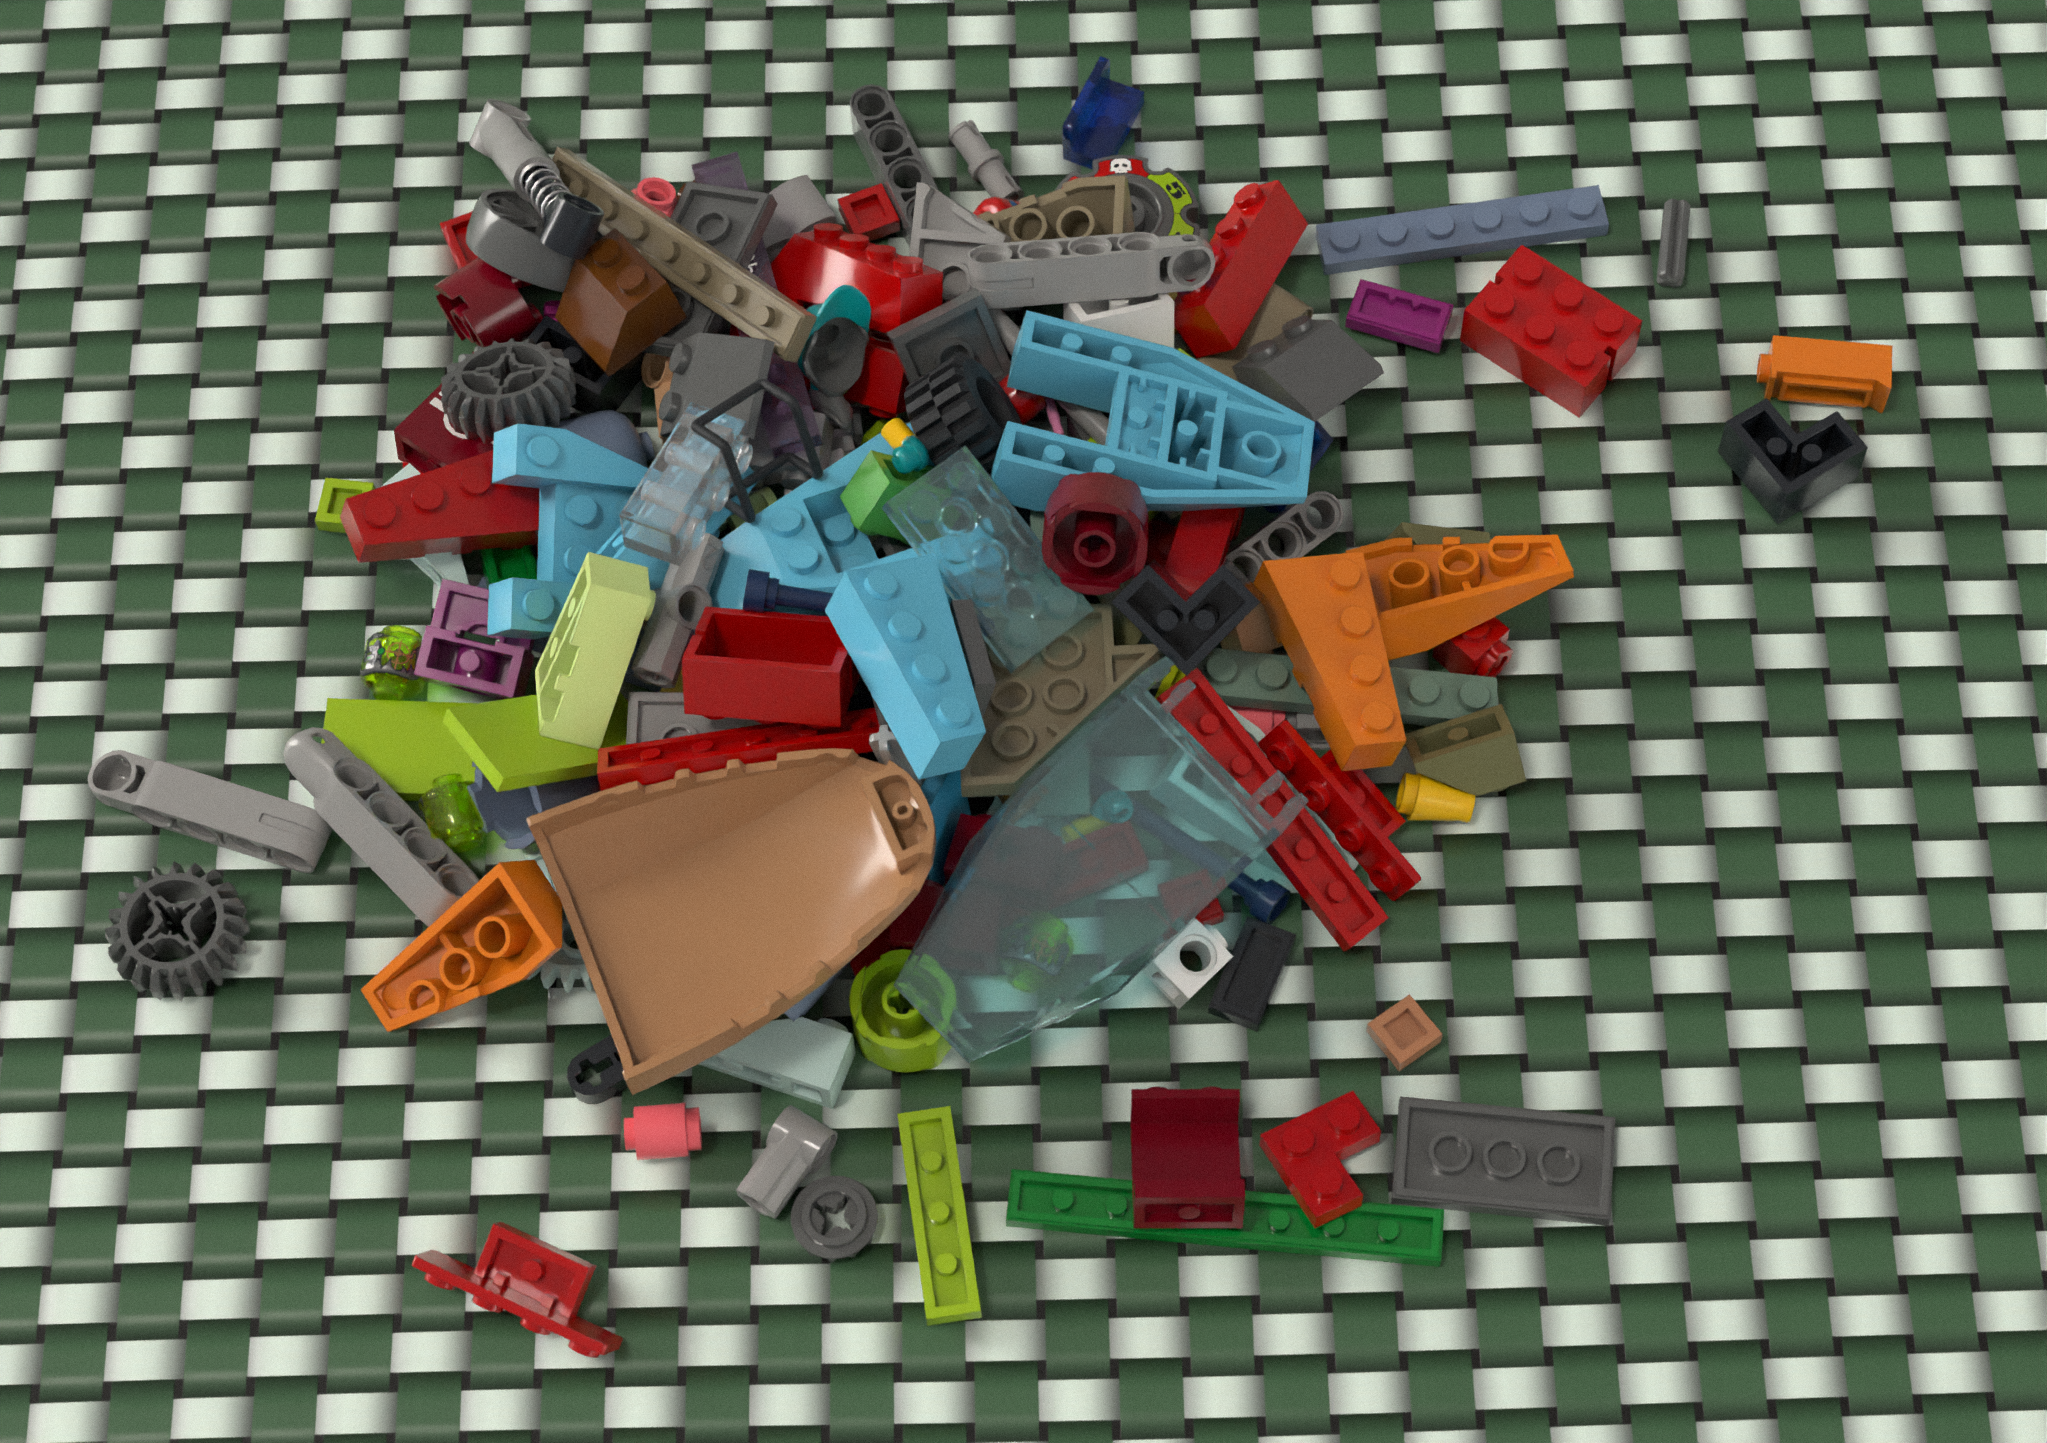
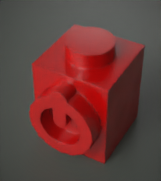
[1432,617,1513,677]

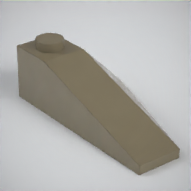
[977,175,1135,242]

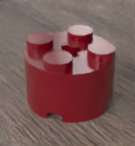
[434,257,543,353]
[1042,472,1149,595]

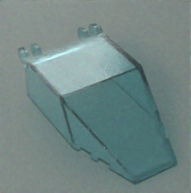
[893,656,1308,1063]

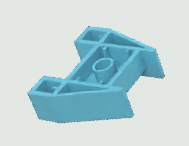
[487,423,663,640]

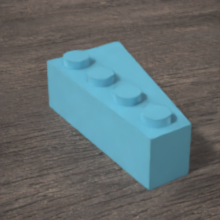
[825,554,986,780]

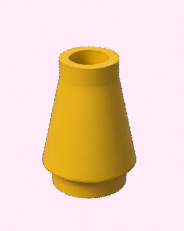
[1395,772,1475,823]

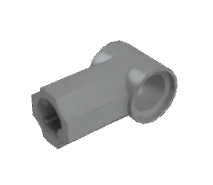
[736,1105,838,1219]

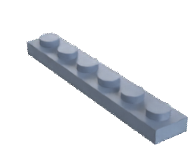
[1315,185,1609,275]

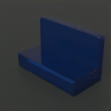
[1062,56,1144,170]

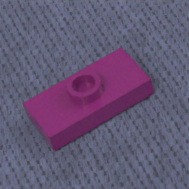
[1345,279,1454,353]

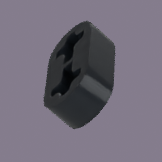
[567,1035,628,1104]

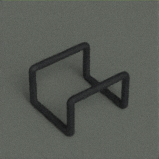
[691,379,823,523]

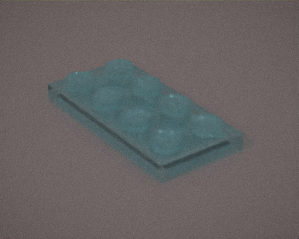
[882,445,1094,673]

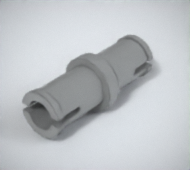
[948,120,1024,201]

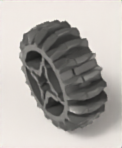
[441,337,577,444]
[105,861,250,1002]

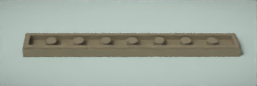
[552,147,817,363]

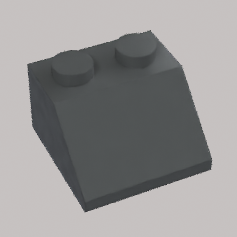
[1232,316,1384,422]
[659,332,775,446]

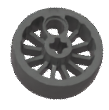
[466,189,604,292]

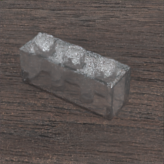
[619,402,753,567]

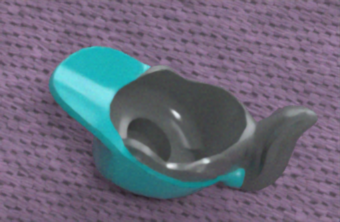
[797,285,871,431]

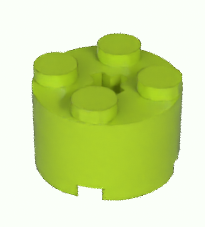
[849,949,959,1072]

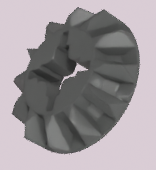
[791,1176,878,1262]

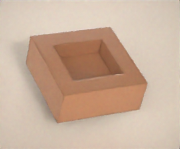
[1366,994,1443,1071]

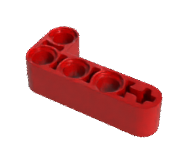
[1164,507,1246,595]

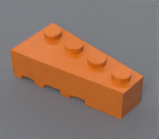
[1253,552,1407,771]

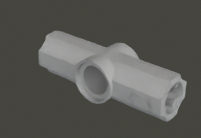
[631,529,725,688]

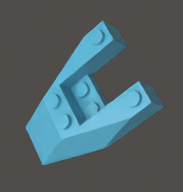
[987,310,1315,511]
[694,423,1006,635]

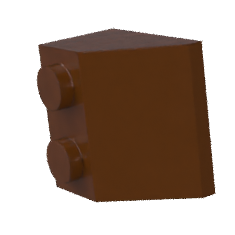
[555,228,687,377]

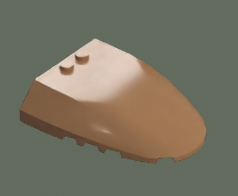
[526,748,936,1095]

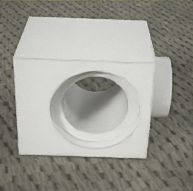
[1142,919,1233,1009]

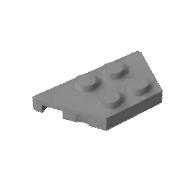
[909,182,1011,311]

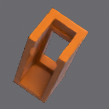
[1756,335,1892,413]

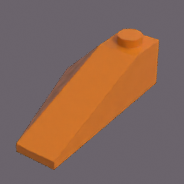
[1345,535,1574,661]
[360,860,562,1032]

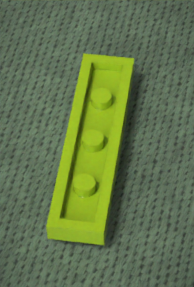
[897,1106,982,1326]

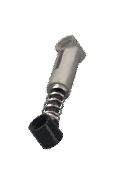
[469,99,605,260]

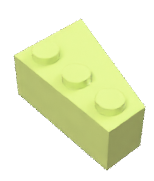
[535,552,656,750]

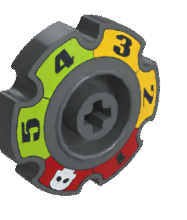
[1055,155,1200,236]

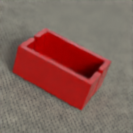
[1460,244,1642,418]
[682,606,860,729]

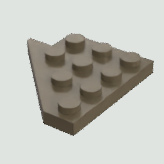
[960,603,1159,797]

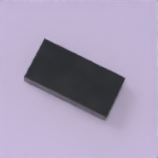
[1208,916,1296,1032]

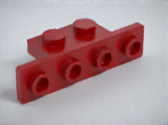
[1258,720,1421,901]
[412,1222,623,1358]

